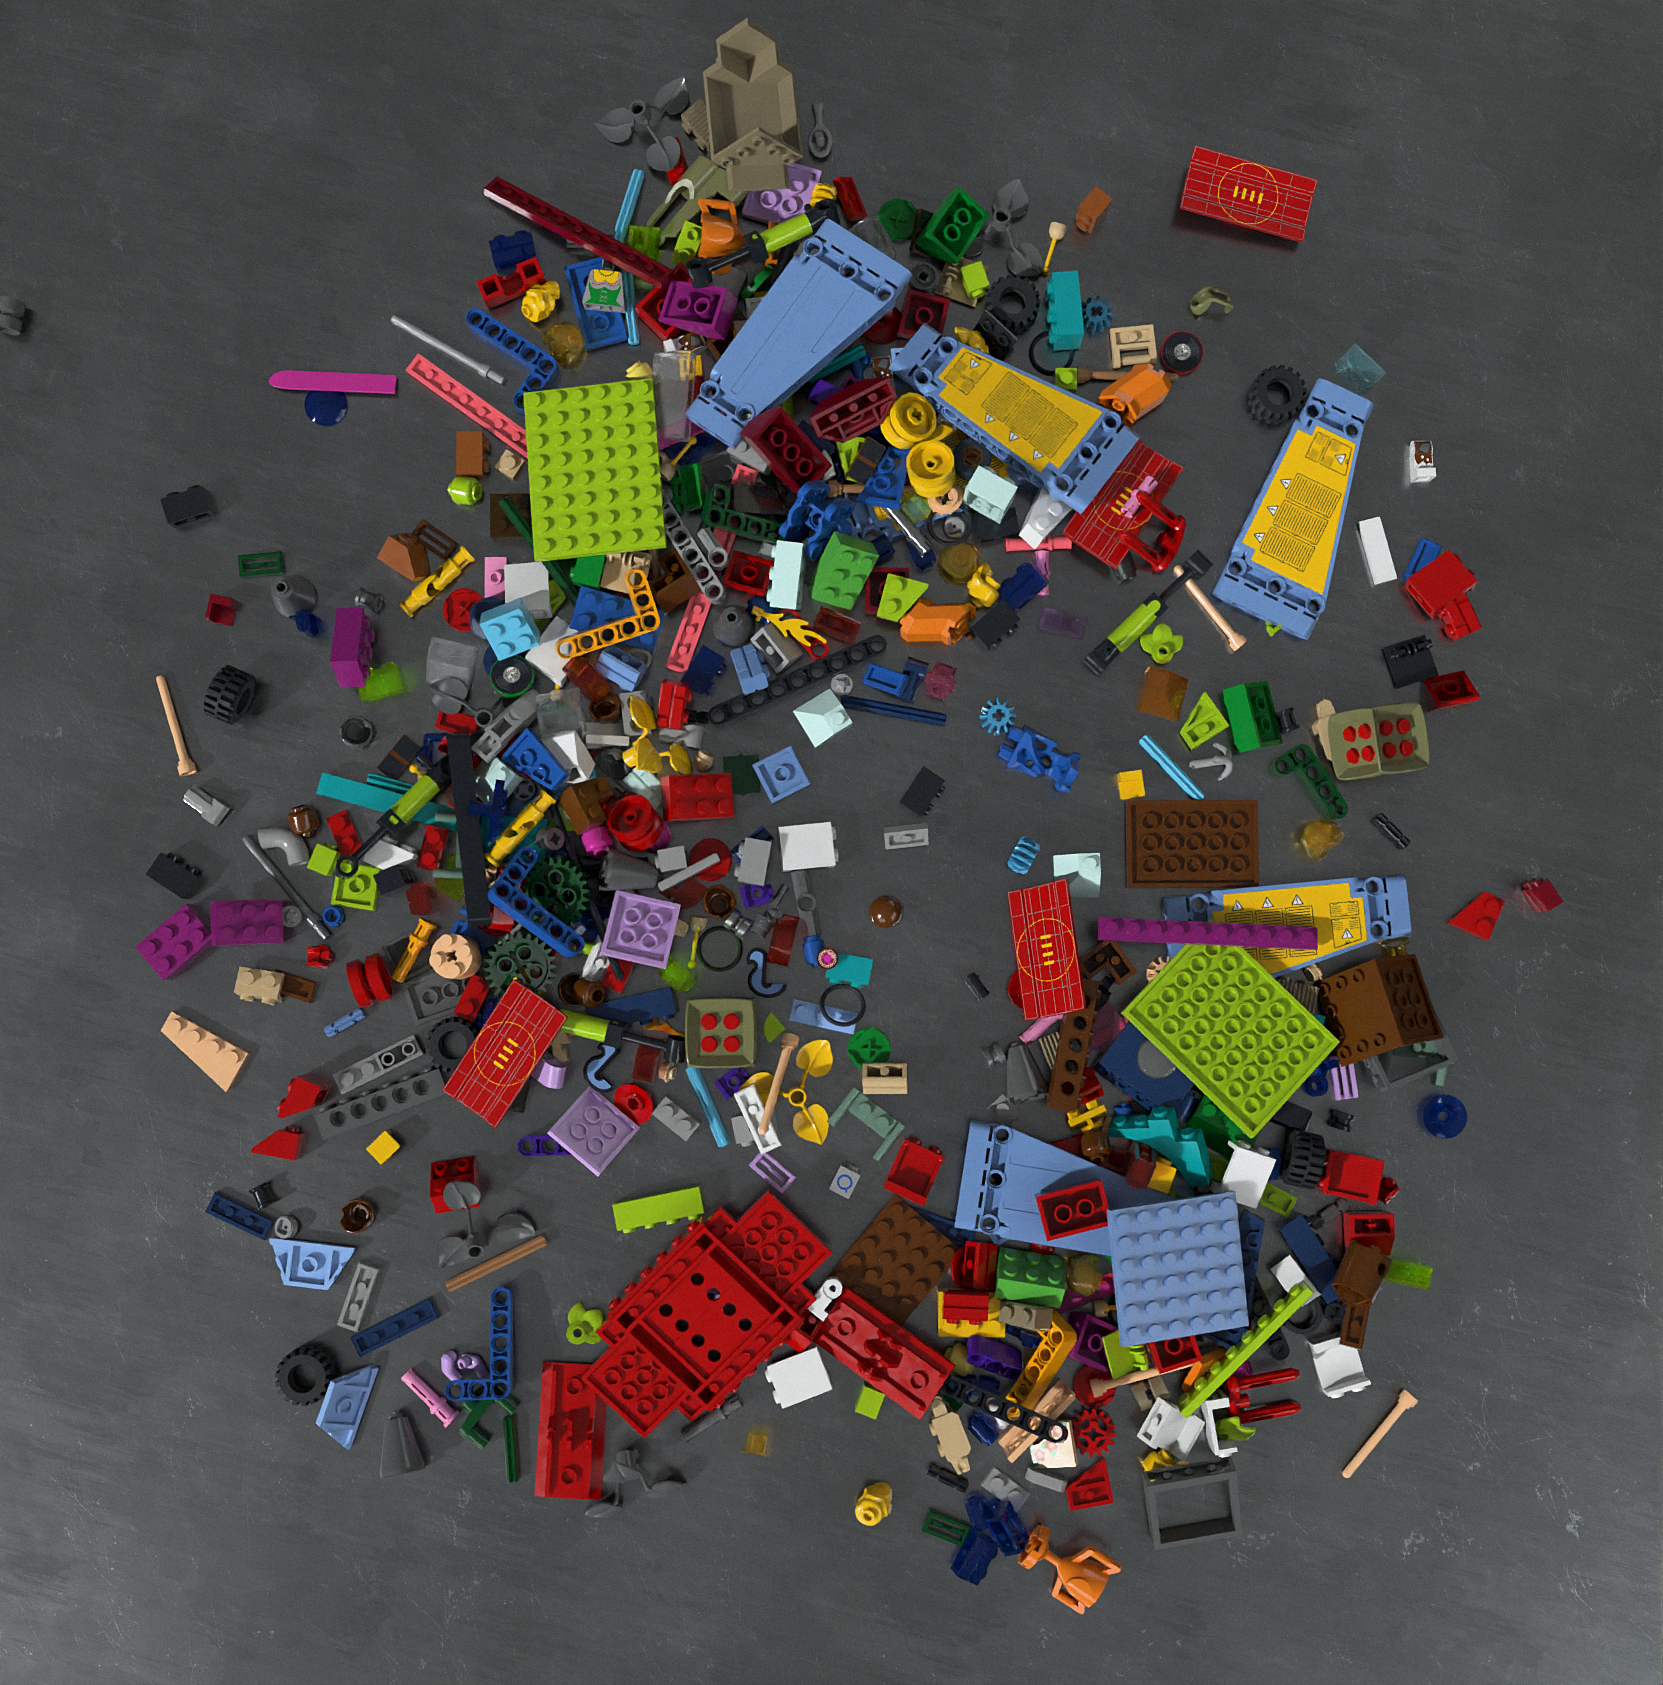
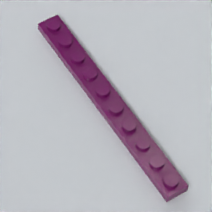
[1098,917,1318,951]

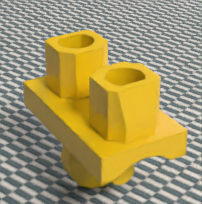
[1067,1099,1107,1134]

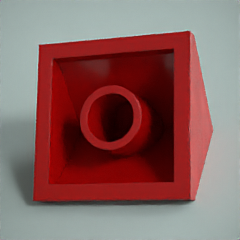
[722,550,775,597]
[1422,670,1480,712]

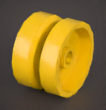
[880,392,937,449]
[906,440,956,498]

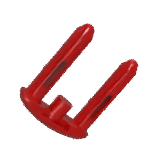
[1119,490,1186,572]
[1225,1367,1301,1426]

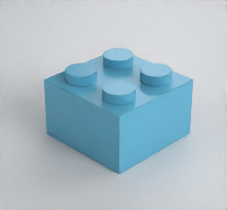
[479,597,541,661]

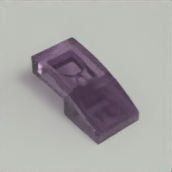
[1039,607,1088,639]

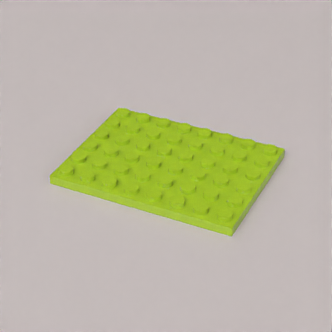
[523,378,667,562]
[1121,918,1340,1138]

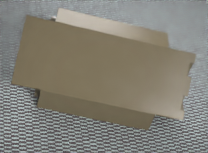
[703,18,803,192]

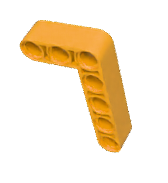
[555,568,660,659]
[1006,1305,1077,1417]

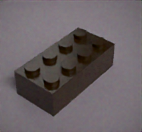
[490,493,532,542]

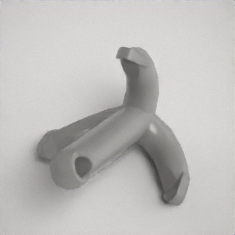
[1189,743,1234,780]

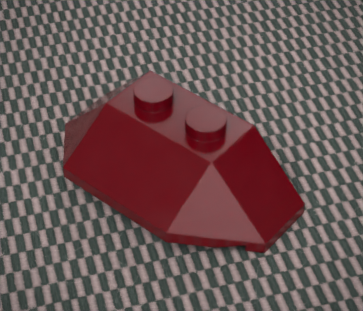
[809,376,897,443]

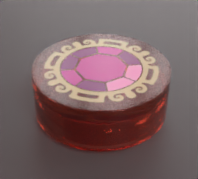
[817,947,839,970]

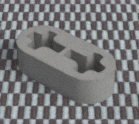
[1025,1466,1068,1492]

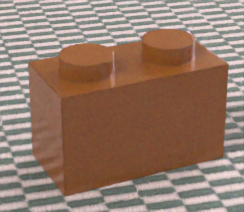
[1074,186,1113,234]
[456,431,489,479]

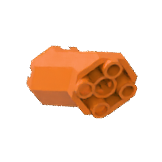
[1095,363,1172,428]
[900,597,976,646]

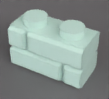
[623,767,662,811]

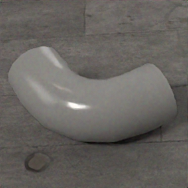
[258,826,310,866]

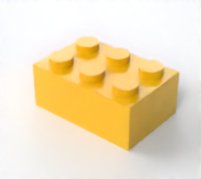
[937,1288,1005,1338]

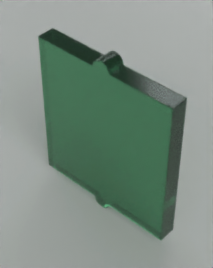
[723,754,761,796]

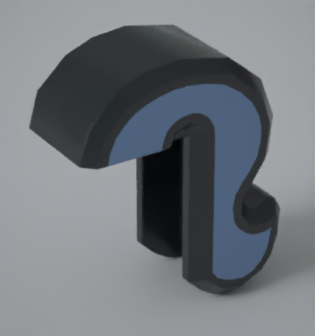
[746,948,787,998]
[583,1042,621,1093]

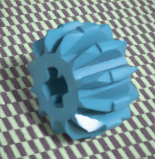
[1081,295,1114,334]
[979,698,1017,735]
[1008,836,1040,875]

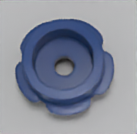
[322,905,344,927]
[1114,1103,1136,1117]

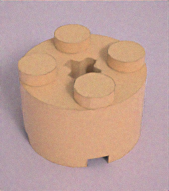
[429,934,482,979]

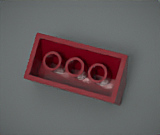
[739,406,832,494]

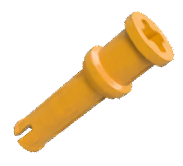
[390,917,437,983]

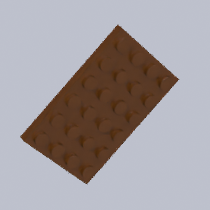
[1126,800,1259,888]
[813,1194,960,1326]

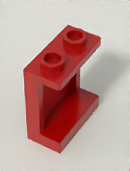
[1405,549,1478,619]
[883,1136,946,1206]
[1319,1149,1385,1205]

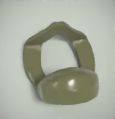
[1190,285,1235,315]

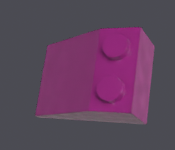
[658,280,738,340]
[1067,1311,1118,1375]

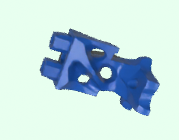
[998,724,1081,793]

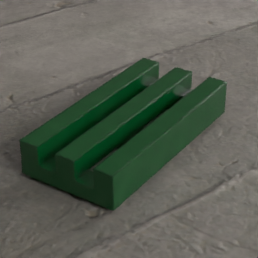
[238,551,285,578]
[922,1508,971,1547]

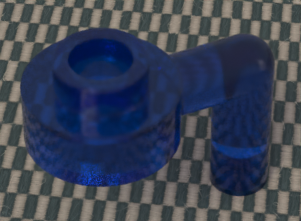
[416,732,450,768]
[1304,1059,1339,1097]
[1005,1324,1042,1349]

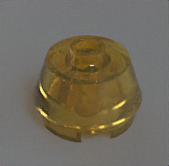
[542,321,585,365]
[938,541,981,583]
[1300,818,1344,861]
[1065,1252,1102,1297]

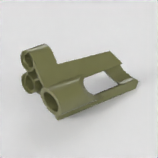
[636,156,750,248]

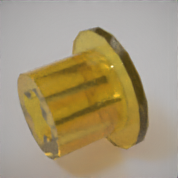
[1381,938,1410,957]
[741,1434,769,1457]

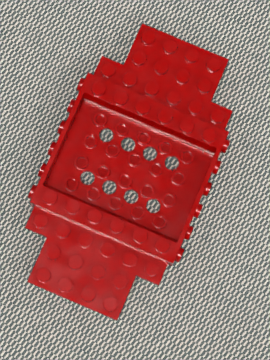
[580,1190,832,1438]

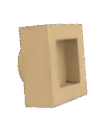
[495,449,526,480]

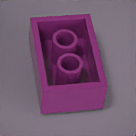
[330,607,374,687]
[210,899,284,946]
[135,904,211,980]

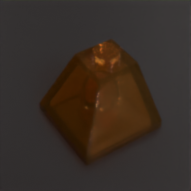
[1136,666,1188,722]

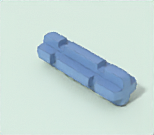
[324,1008,366,1037]

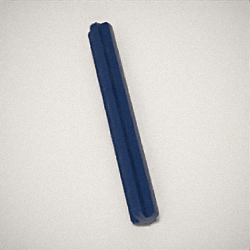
[840,695,947,726]

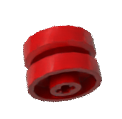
[607,795,663,852]
[346,953,394,1008]

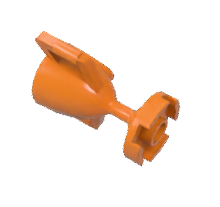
[697,198,780,275]
[1018,1524,1121,1614]

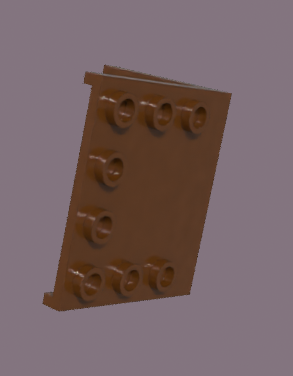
[1314,954,1443,1067]

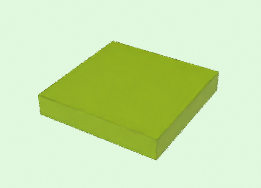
[331,862,383,911]

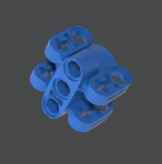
[779,480,855,560]

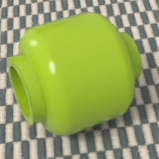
[448,476,482,505]

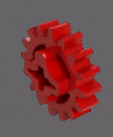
[1070,1407,1117,1458]

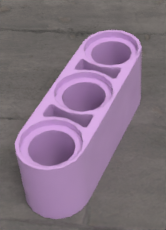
[531,1051,567,1089]

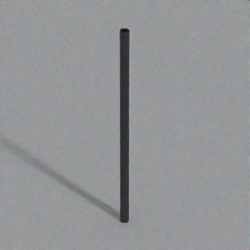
[539,783,625,980]

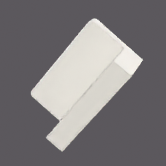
[581,722,629,751]

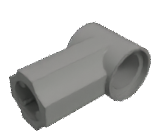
[693,527,729,571]
[659,724,704,749]
[183,785,230,826]

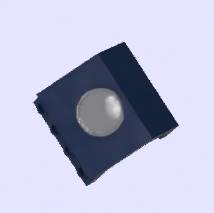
[1092,1021,1194,1111]

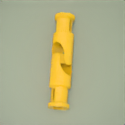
[398,546,475,618]
[484,789,556,868]

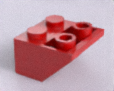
[277,1074,331,1119]
[430,1156,480,1214]
[1343,1211,1395,1256]

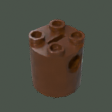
[1331,1240,1392,1307]

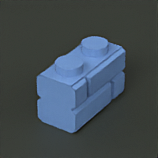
[730,643,770,694]
[594,644,648,692]

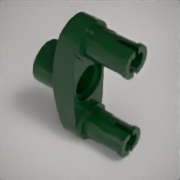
[459,1385,519,1450]

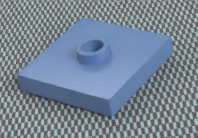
[752,746,811,804]

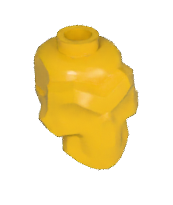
[521,281,560,322]
[954,326,988,355]
[967,562,1001,608]
[1142,1449,1189,1482]
[855,1482,892,1526]

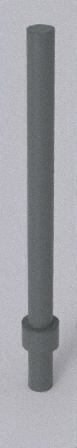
[242,834,331,940]

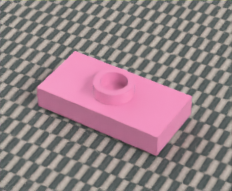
[485,557,508,601]

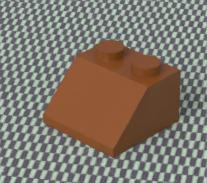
[377,532,431,582]

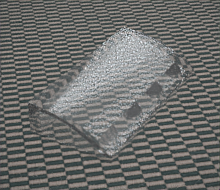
[652,351,696,442]

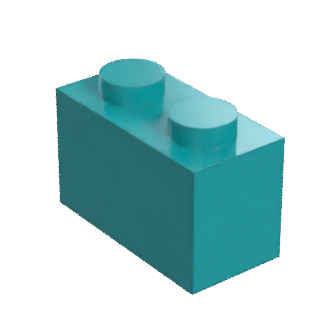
[825,951,873,989]

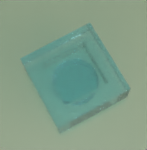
[900,493,931,525]

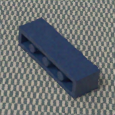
[585,986,679,1028]
[1275,1212,1338,1304]

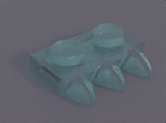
[1336,343,1386,392]

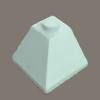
[793,689,853,748]
[474,755,524,812]
[1053,853,1101,899]

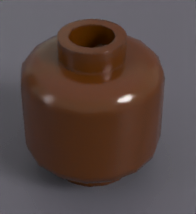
[287,804,319,838]
[572,977,605,1008]
[1081,1129,1111,1164]

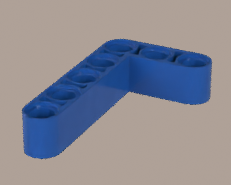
[466,308,559,415]
[488,846,585,958]
[445,1287,513,1401]

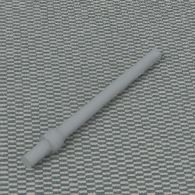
[391,314,506,385]

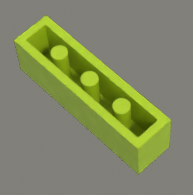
[612,1185,705,1233]

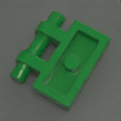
[669,463,706,515]

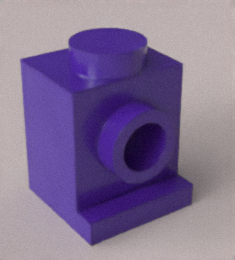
[740,881,774,909]
[714,1067,750,1101]

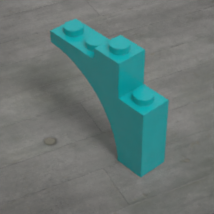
[1107,1106,1213,1186]

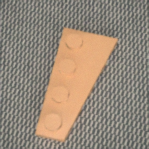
[161,1011,250,1092]

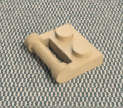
[1109,324,1157,369]

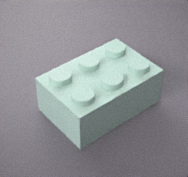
[962,466,1018,524]
[767,540,807,610]

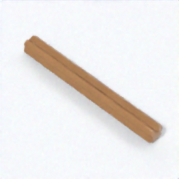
[445,1234,548,1292]

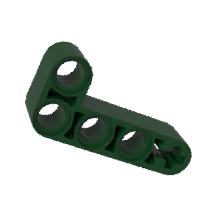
[701,484,785,544]
[1270,744,1348,820]

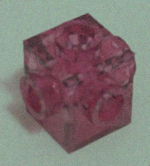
[924,661,957,700]

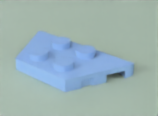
[269,1237,356,1290]
[316,1365,379,1450]

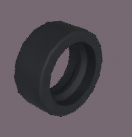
[1282,1293,1323,1335]

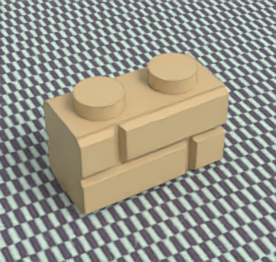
[862,1063,908,1094]

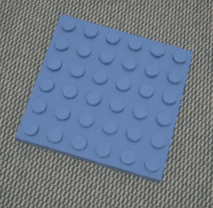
[1107,1190,1249,1347]

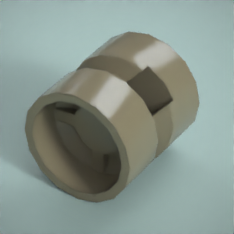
[1130,1375,1170,1411]

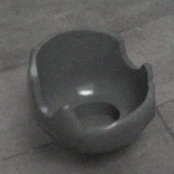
[339,715,373,748]
[598,747,631,780]

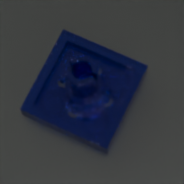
[468,779,508,843]

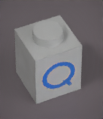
[829,1162,861,1199]

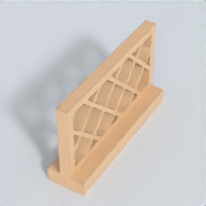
[997,1377,1076,1463]

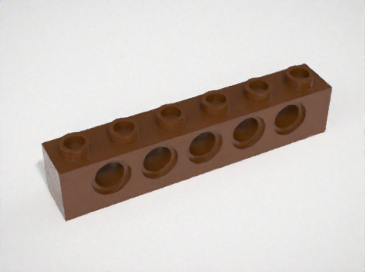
[1046,978,1101,1114]

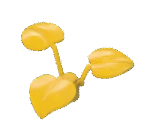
[622,696,693,775]
[739,1040,833,1145]

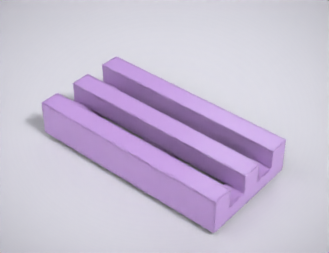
[1329,1055,1359,1100]
[749,1152,796,1194]

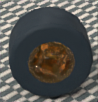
[953,438,992,480]

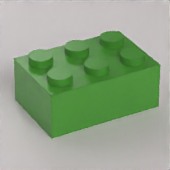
[806,531,879,610]
[994,1247,1065,1309]

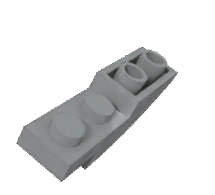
[471,689,549,764]
[333,1035,423,1095]

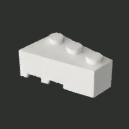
[1019,484,1073,549]

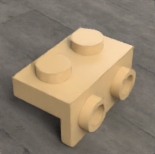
[234,967,285,1005]

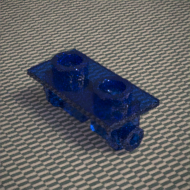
[289,610,322,637]
[953,1374,1000,1401]

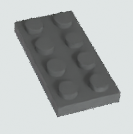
[402,955,500,1026]

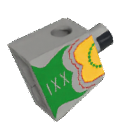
[582,259,626,313]

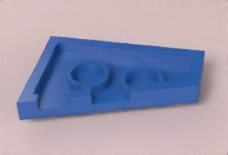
[500,728,569,791]

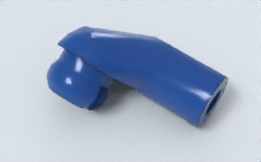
[851,353,872,380]

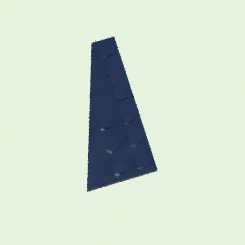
[1200,1209,1265,1349]

